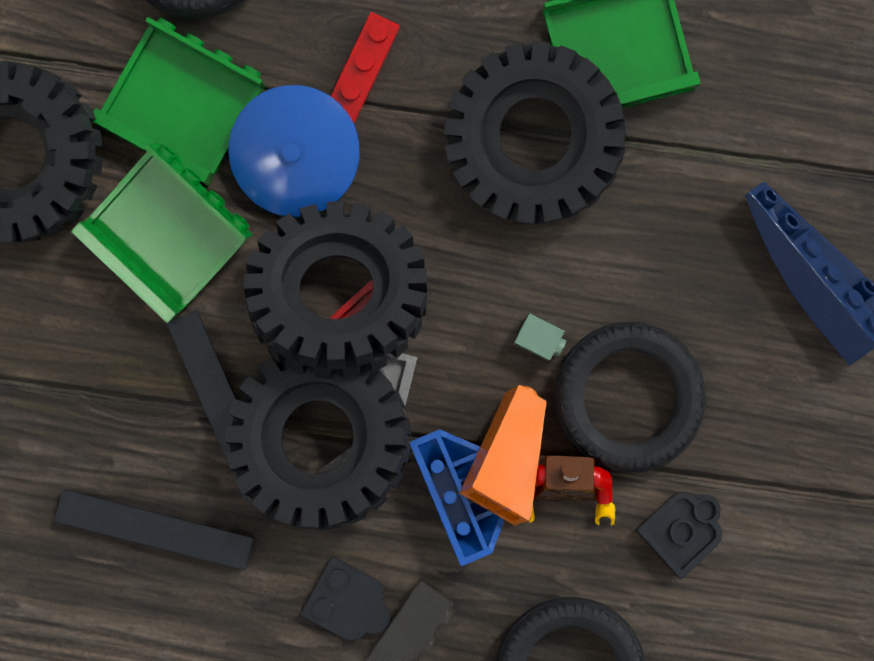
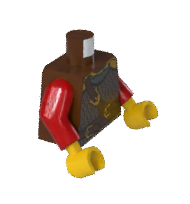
[529,456,615,525]

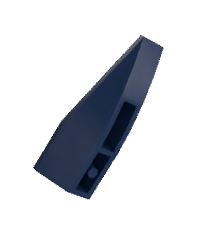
[745,182,874,366]

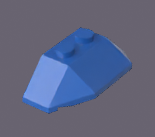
[409,429,505,566]

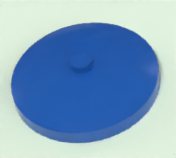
[229,85,360,217]

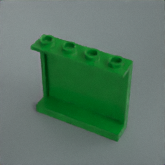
[542,0,701,108]
[92,17,265,187]
[71,143,253,323]

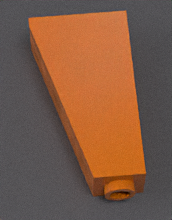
[460,385,546,526]

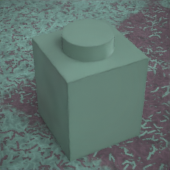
[513,313,566,361]

